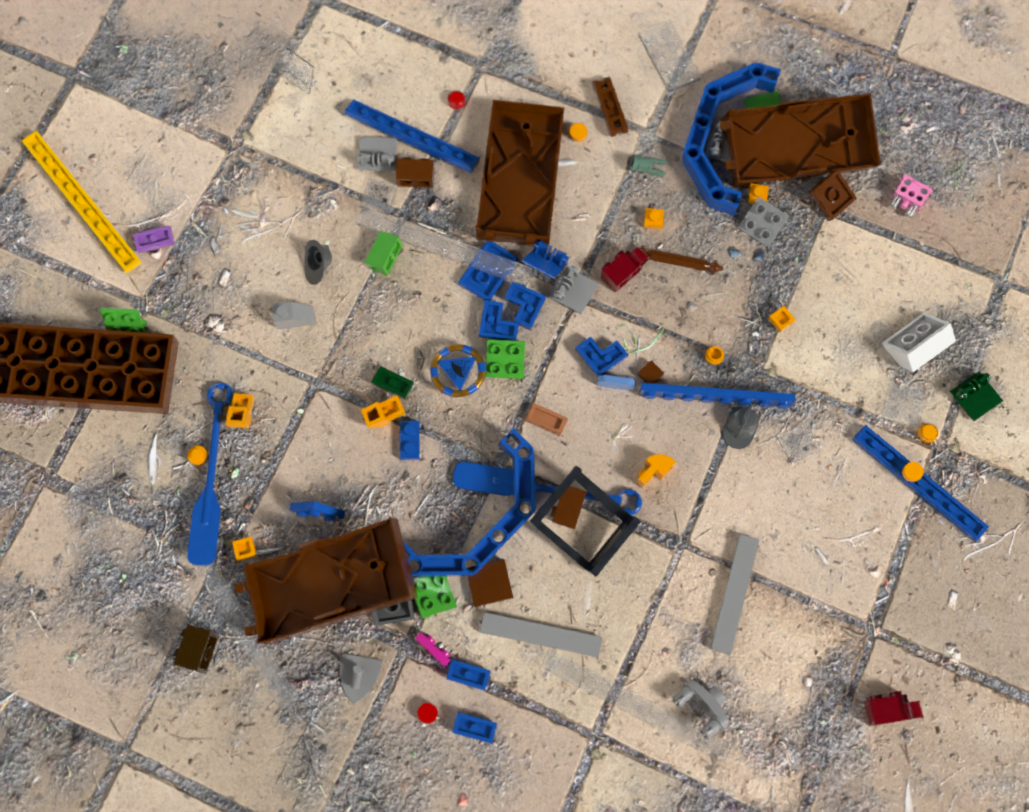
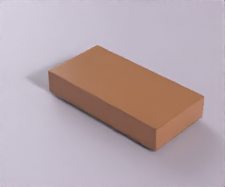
[525,403,568,436]

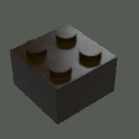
[173,624,220,674]

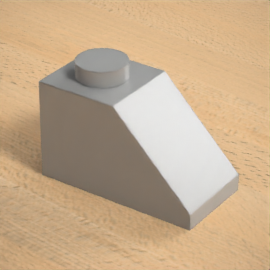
[272,302,315,330]

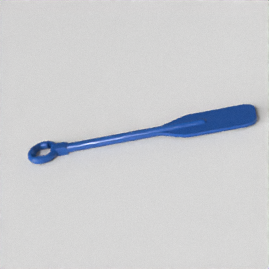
[187,382,233,566]
[453,462,642,515]

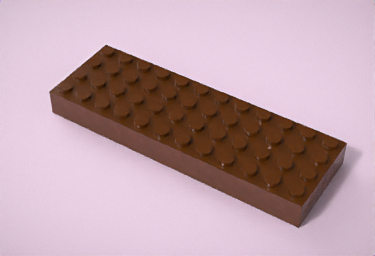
[0,323,179,414]

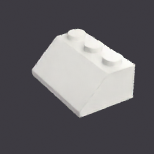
[882,312,956,372]

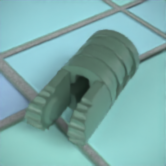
[632,155,667,176]

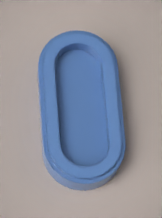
[597,375,636,390]

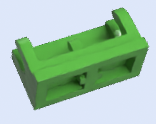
[365,231,403,276]

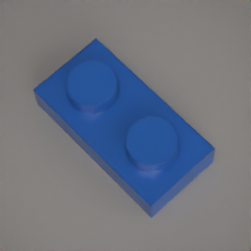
[400,421,420,460]
[446,659,491,691]
[452,712,497,744]

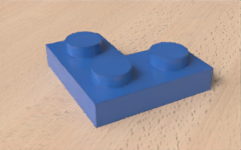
[505,281,546,330]
[479,300,519,341]
[575,337,629,378]
[289,501,345,522]

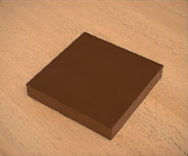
[809,169,857,221]
[466,559,513,607]

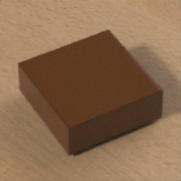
[637,360,665,384]

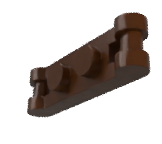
[592,77,628,137]

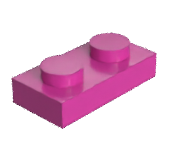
[415,632,451,668]

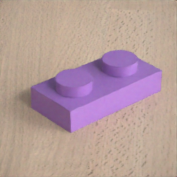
[133,225,175,253]

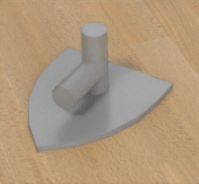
[340,653,382,704]

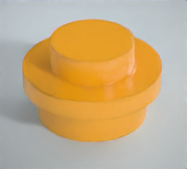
[705,346,724,365]
[188,446,208,465]

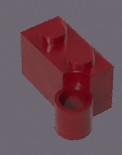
[601,247,649,293]
[864,691,924,726]

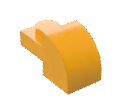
[226,393,254,429]
[361,395,406,429]
[636,454,676,488]

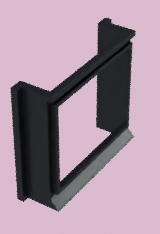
[529,465,641,577]

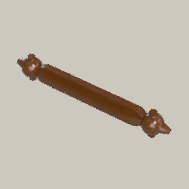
[633,245,724,275]

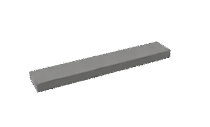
[710,534,759,655]
[480,612,602,658]

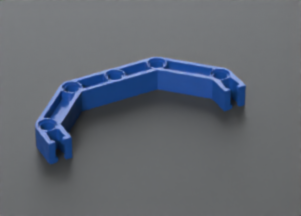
[682,63,781,216]
[403,428,536,577]

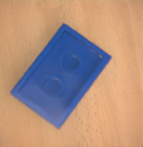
[458,241,519,301]

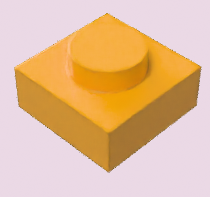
[747,184,769,204]
[644,208,664,229]
[768,306,796,332]
[232,536,257,562]

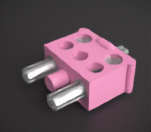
[890,175,933,218]

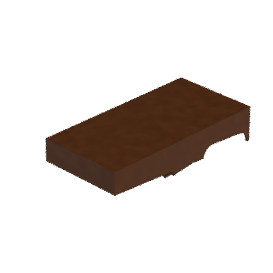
[234,517,418,645]

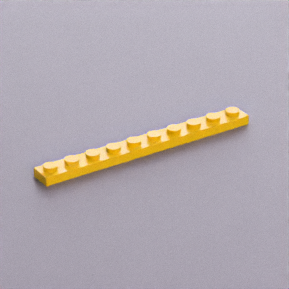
[21,130,142,273]

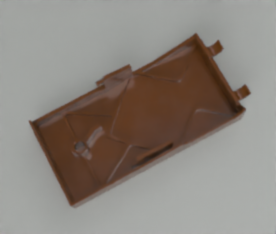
[720,93,881,187]
[476,100,565,247]

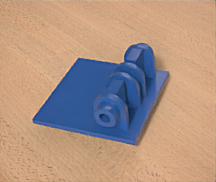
[522,240,569,279]

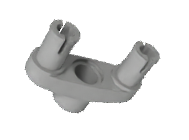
[671,680,729,740]

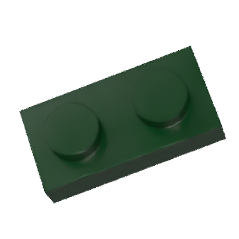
[371,366,414,400]

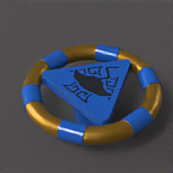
[430,344,486,397]

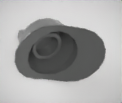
[305,239,332,285]
[723,406,759,449]

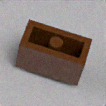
[396,157,434,188]
[550,486,587,529]

